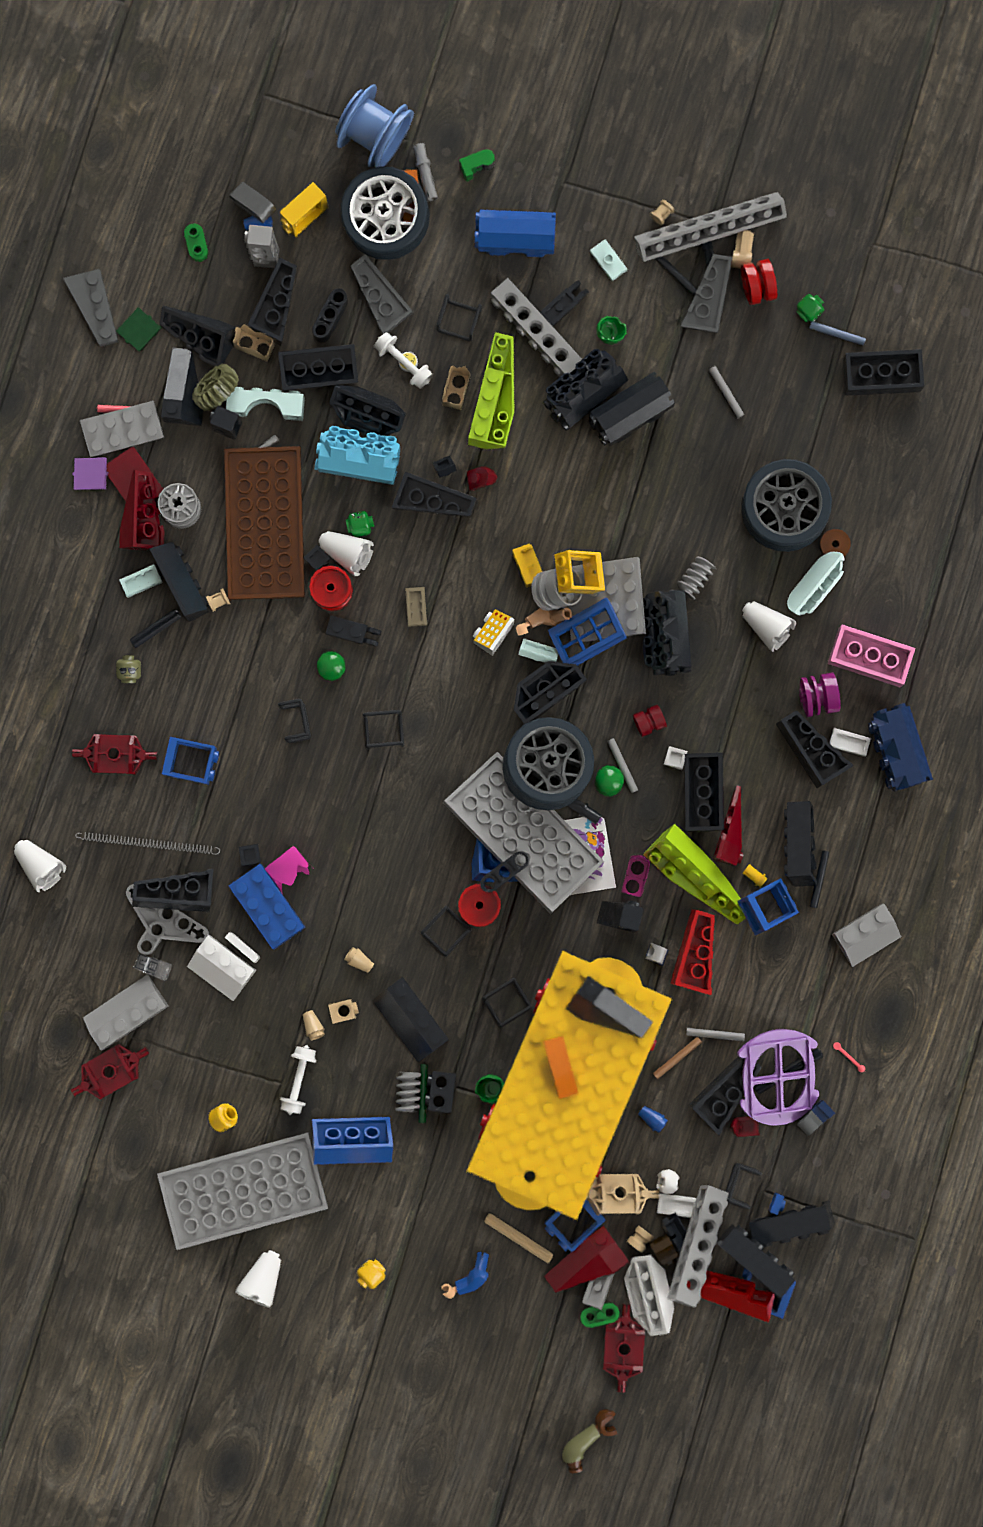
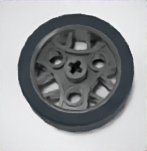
[742,459,832,552]
[502,717,594,811]

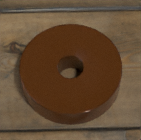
[819,529,851,557]

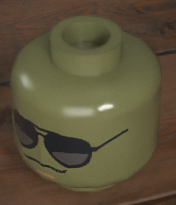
[116,655,141,683]

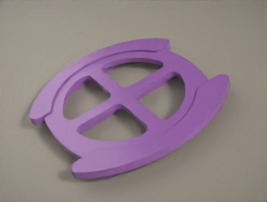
[738,1029,819,1125]

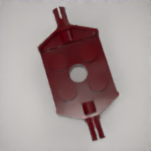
[72,734,158,775]
[71,1044,150,1099]
[603,1304,645,1393]

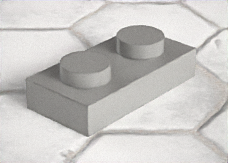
[582,1273,615,1310]

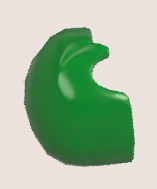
[596,316,626,345]
[317,651,345,681]
[594,765,624,796]
[475,1074,505,1104]

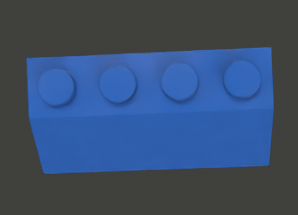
[312,1117,393,1164]

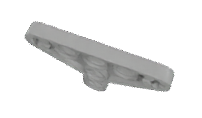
[126,884,209,955]

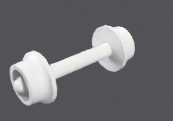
[374,332,433,388]
[280,1045,316,1115]

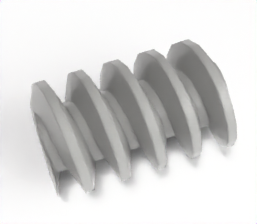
[677,556,716,600]
[396,1072,421,1112]

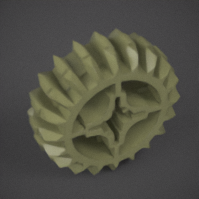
[192,364,239,411]

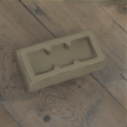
[405,587,427,627]

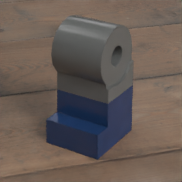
[796,1100,835,1136]

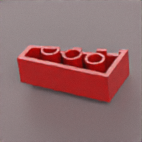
[670,909,715,995]

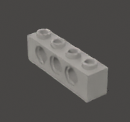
[245,225,279,268]

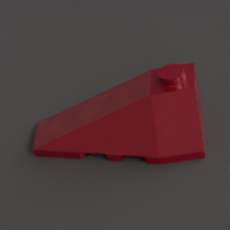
[119,470,164,550]
[713,786,744,867]
[544,1226,629,1293]

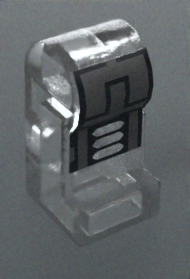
[133,953,173,981]

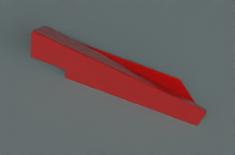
[687,1270,774,1322]

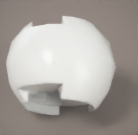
[656,1169,679,1194]

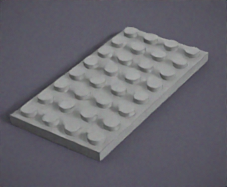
[443,752,604,914]
[157,1132,328,1250]

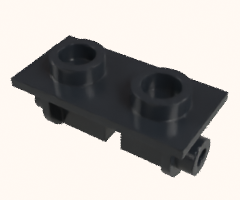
[661,1212,687,1254]

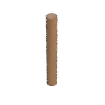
[653,1037,702,1079]

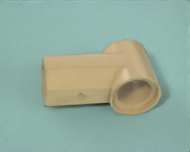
[731,230,754,269]

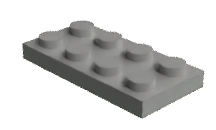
[80,401,164,458]

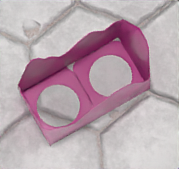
[265,846,314,894]
[621,855,650,897]

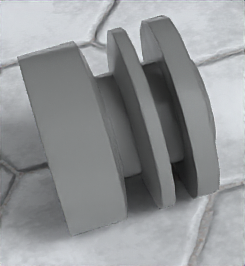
[158,483,202,529]
[532,568,583,611]

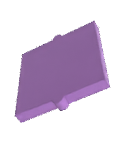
[72,458,108,490]

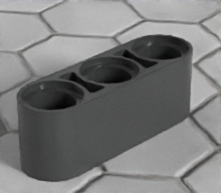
[229,182,276,223]

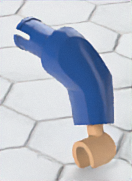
[441,1252,489,1299]

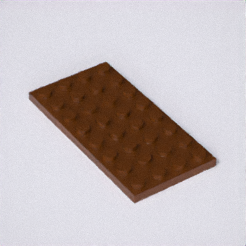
[224,446,305,600]

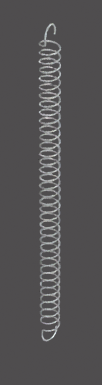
[75,832,220,855]

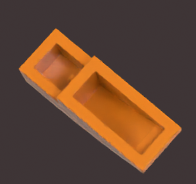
[543,1036,579,1099]

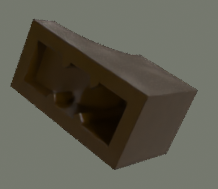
[649,1233,678,1266]

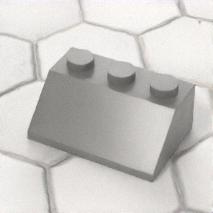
[832,903,901,967]

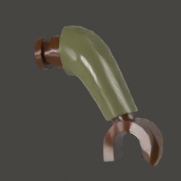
[562,1409,617,1473]

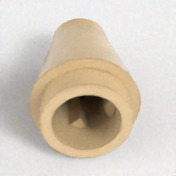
[344,947,374,973]
[302,1010,325,1041]

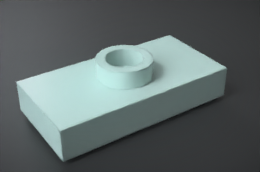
[590,239,627,281]
[120,565,163,598]
[518,639,558,663]

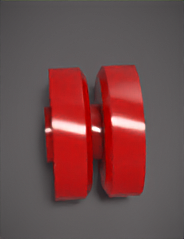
[741,259,778,305]
[309,566,353,611]
[458,884,501,927]

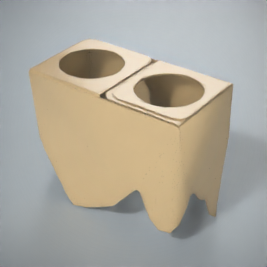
[233,324,275,361]
[442,366,470,410]

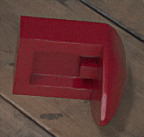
[467,466,498,490]
[730,1116,759,1137]

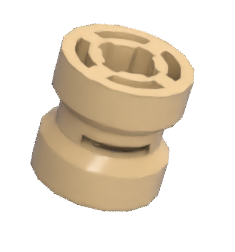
[627,1225,654,1253]

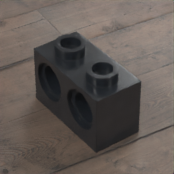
[425,1071,456,1113]

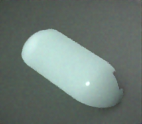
[787,552,845,615]

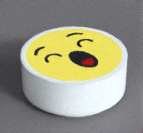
[399,352,418,372]

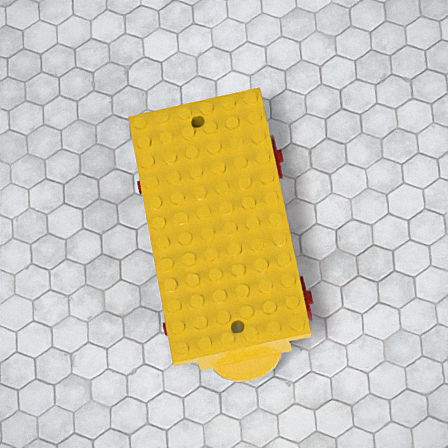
[467,951,671,1219]

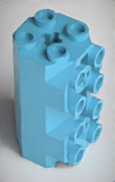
[315,426,400,485]

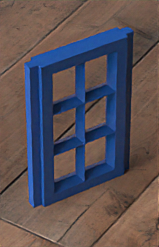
[548,597,627,666]

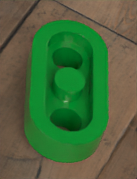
[184,223,208,262]
[580,1302,619,1328]

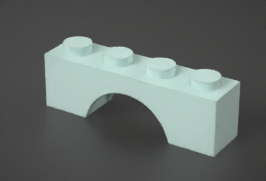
[226,387,305,421]

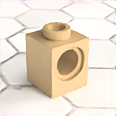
[328,999,359,1024]

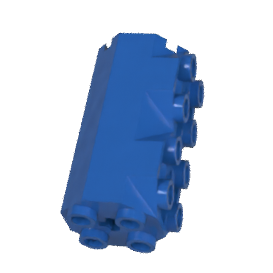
[475,210,556,257]

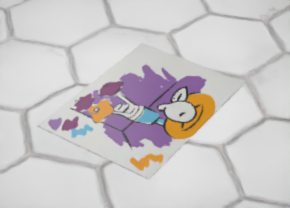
[564,817,616,895]

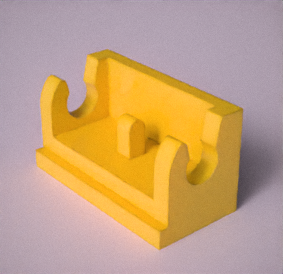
[512,544,542,588]

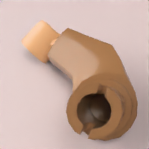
[516,608,572,636]

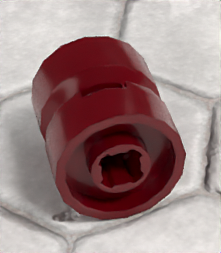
[632,704,667,737]

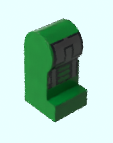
[459,149,495,182]

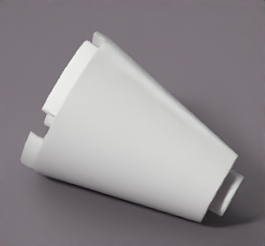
[319,531,374,576]
[742,601,796,652]
[14,840,66,892]
[235,1250,281,1308]

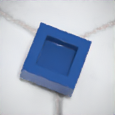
[768,1192,786,1215]

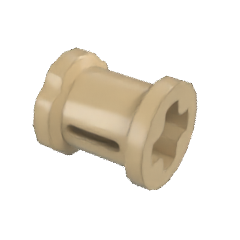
[650,200,675,225]
[206,588,230,612]

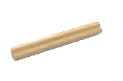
[484,1213,553,1263]

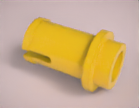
[742,864,768,888]

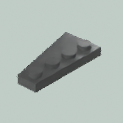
[351,254,413,334]
[681,254,733,333]
[63,269,119,347]

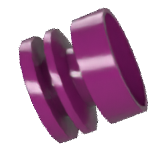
[799,672,841,717]

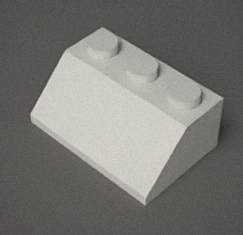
[187,935,256,1001]

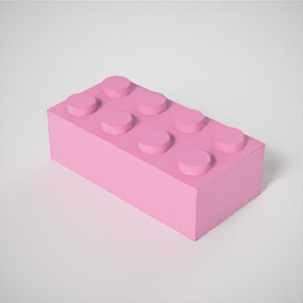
[828,625,915,687]

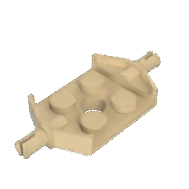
[586,1174,659,1215]

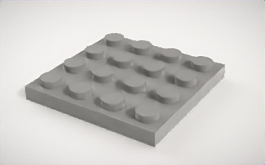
[568,557,646,643]

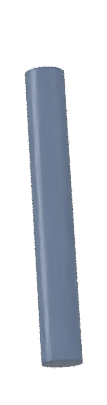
[810,322,866,345]

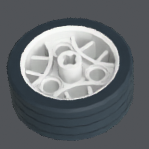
[340,166,430,260]

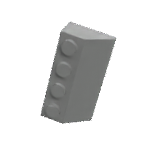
[83,974,169,1050]

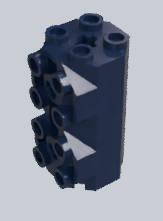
[867,703,933,791]

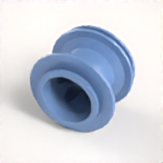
[335,84,414,168]

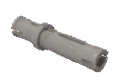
[413,143,438,202]

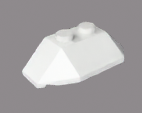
[624,1255,674,1336]

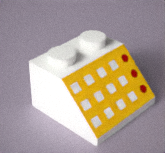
[473,609,514,656]

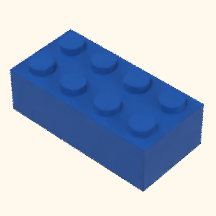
[229,864,306,950]

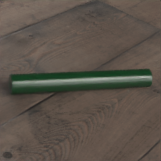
[418,1064,428,1123]

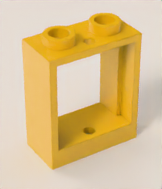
[280,182,328,237]
[554,550,605,594]

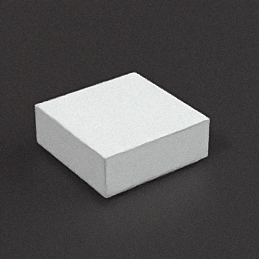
[664,746,688,770]

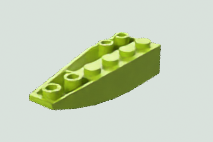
[468,332,514,449]
[643,824,746,924]

